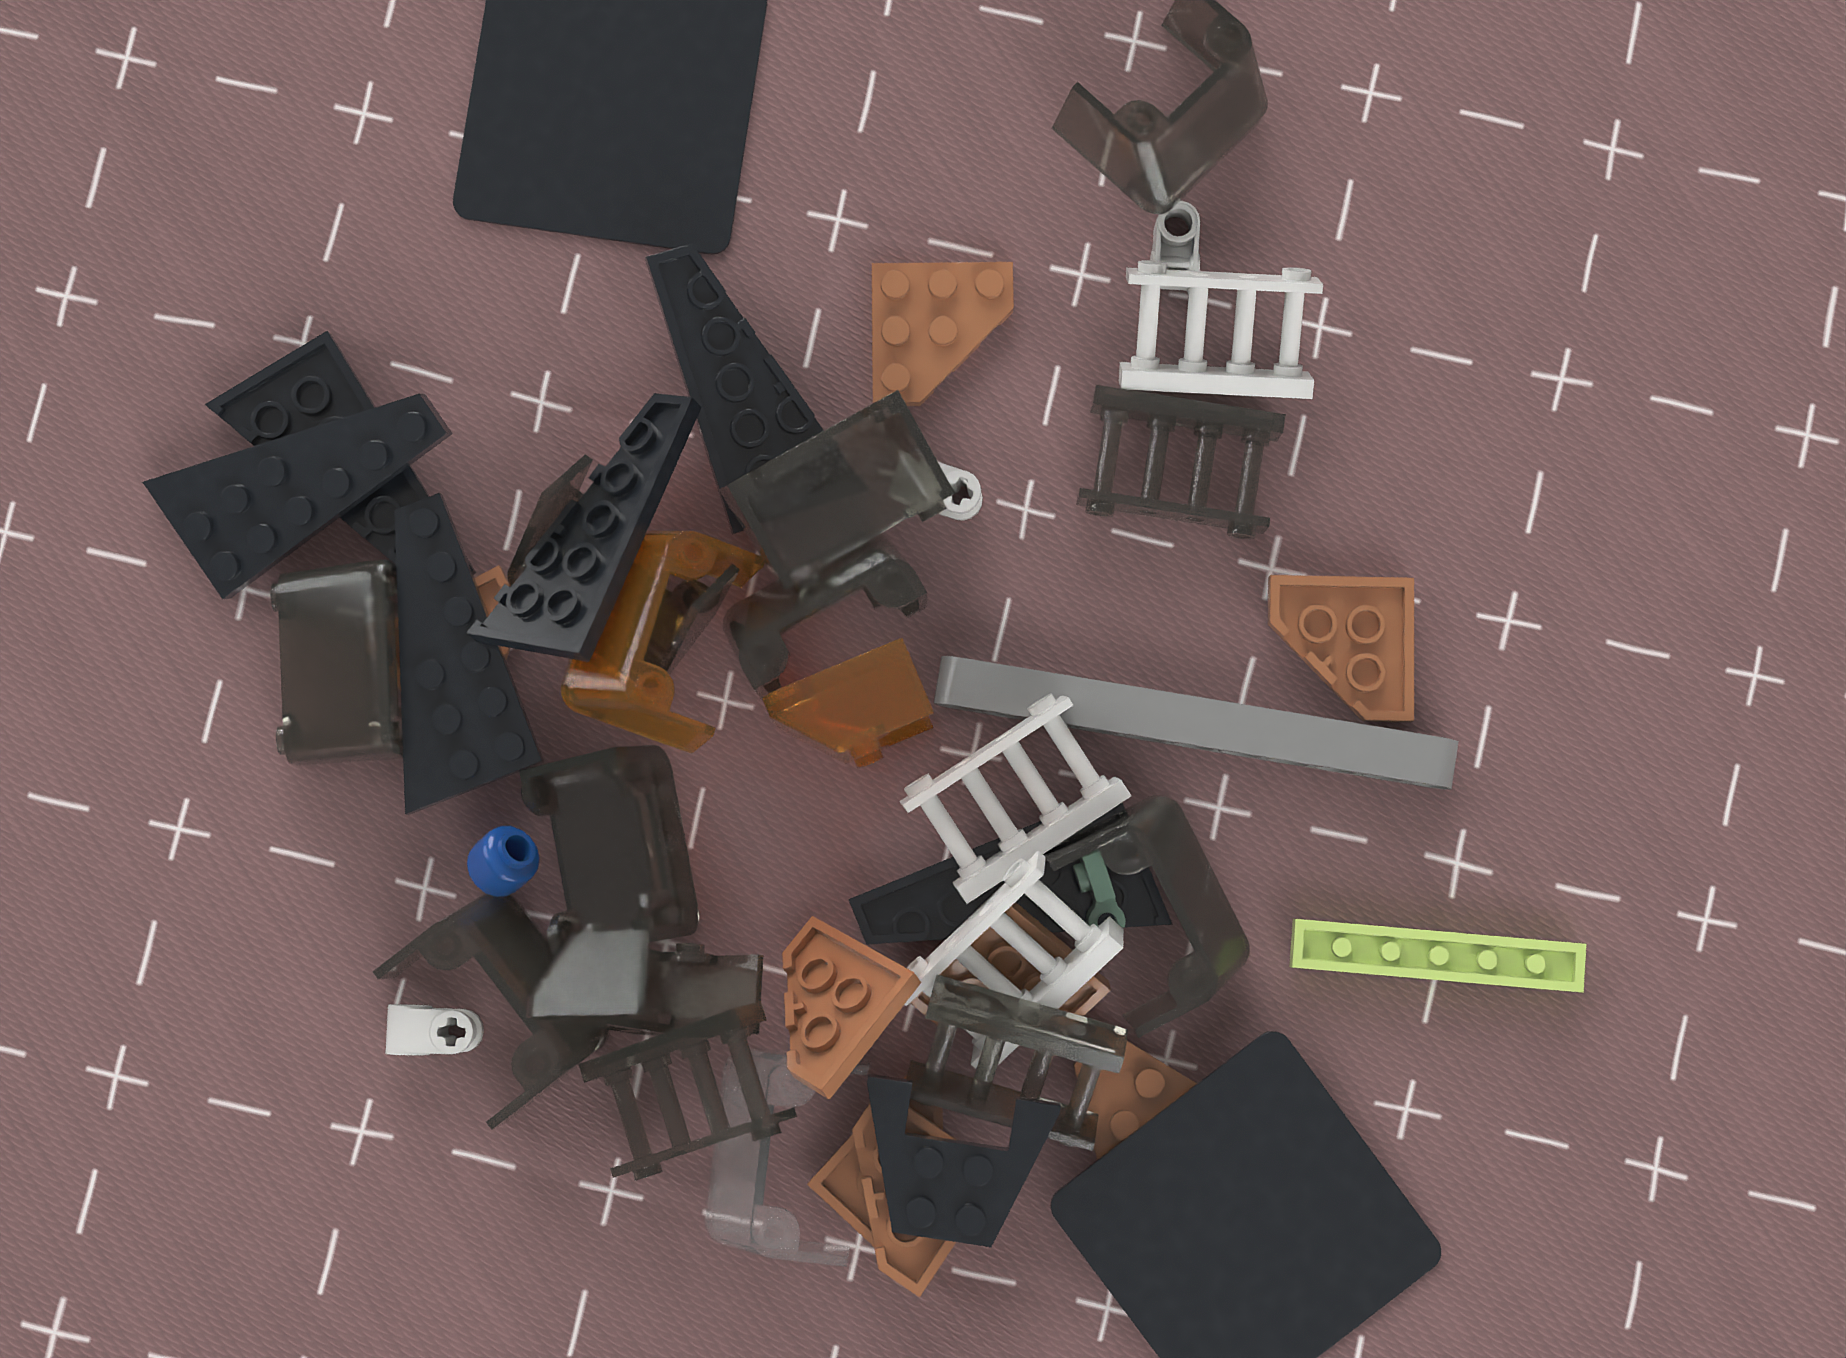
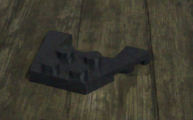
[867,1074,1061,1247]

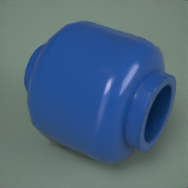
[467,826,540,897]

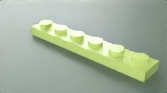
[1289,919,1586,993]

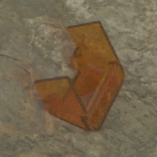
[561,530,766,754]
[762,638,934,769]

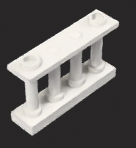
[1118,260,1323,399]
[899,693,1131,904]
[904,851,1124,1077]

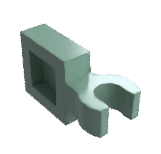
[1073,843,1125,927]

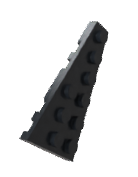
[645,244,869,535]
[204,331,476,575]
[142,393,453,599]
[394,493,544,815]

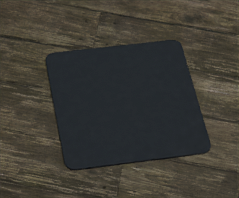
[453,0,767,255]
[1050,1031,1441,1358]

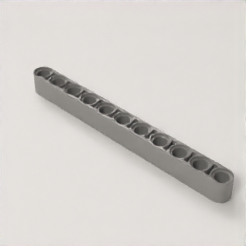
[933,656,1459,790]

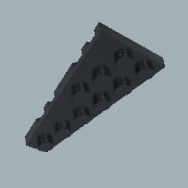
[466,393,702,662]
[848,803,1173,945]

